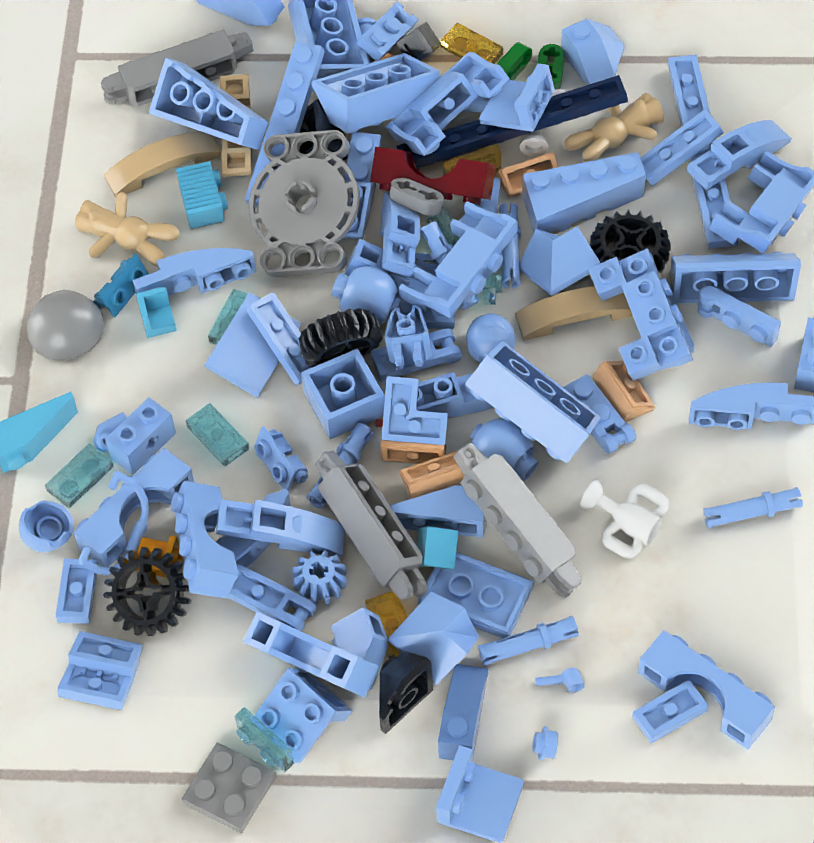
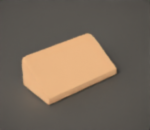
[496,152,558,198]
[593,361,655,422]
[381,440,447,464]
[399,451,465,499]

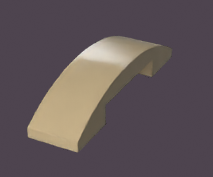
[220,74,252,177]
[104,131,221,198]
[515,286,633,341]

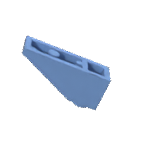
[438,664,488,760]

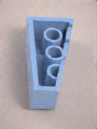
[149,58,268,150]
[522,152,646,233]

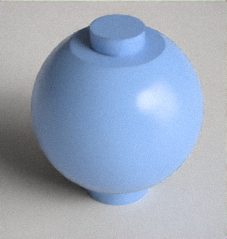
[331,266,401,325]
[470,418,539,482]

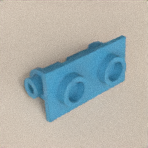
[93,254,149,317]

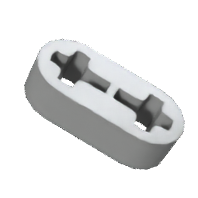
[389,178,444,216]

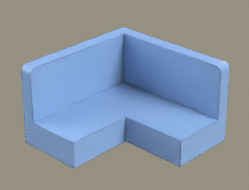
[382,376,448,445]

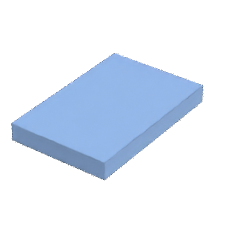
[204,292,302,398]
[418,552,534,638]

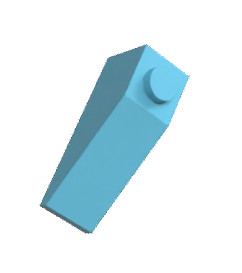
[0,392,78,473]

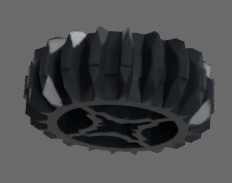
[590,209,671,273]
[298,308,382,367]
[103,547,191,636]

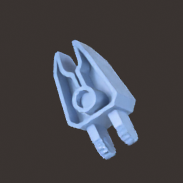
[385,305,432,370]

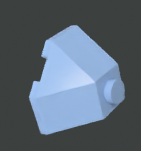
[561,18,624,85]

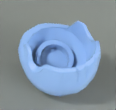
[466,313,515,363]
[19,500,74,552]

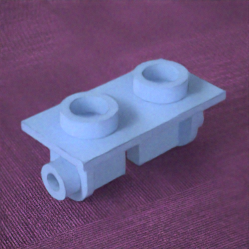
[254,426,308,492]

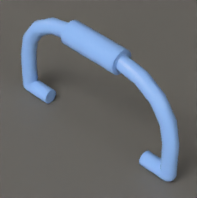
[78,471,149,576]

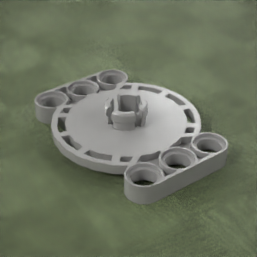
[249,130,360,277]

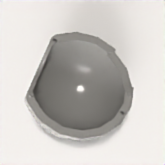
[26,290,105,360]

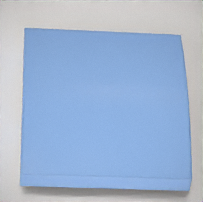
[58,631,143,710]

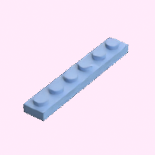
[245,42,325,206]

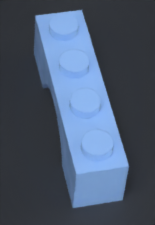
[74,448,194,567]
[171,481,238,599]
[243,612,379,698]
[638,630,775,750]

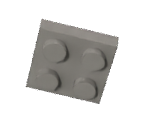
[182,742,276,834]

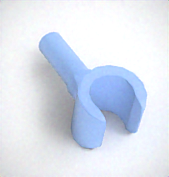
[535,667,584,693]

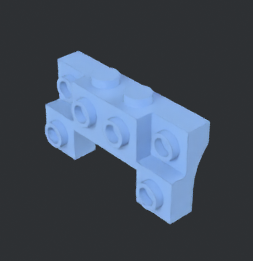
[385,52,509,156]
[708,151,814,254]
[399,201,518,318]
[588,249,693,381]

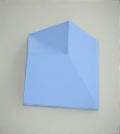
[519,226,600,296]
[387,592,479,685]

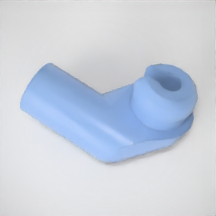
[94,412,127,452]

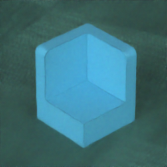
[136,287,177,338]
[416,526,458,569]

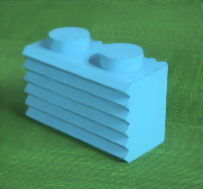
[176,161,228,229]

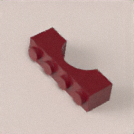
[370,147,496,205]

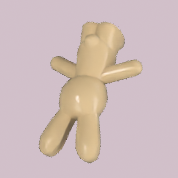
[564,93,664,162]
[75,192,180,266]

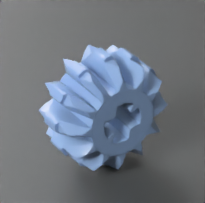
[292,549,347,605]

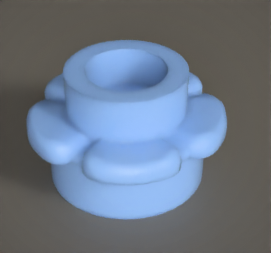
[532,726,558,760]

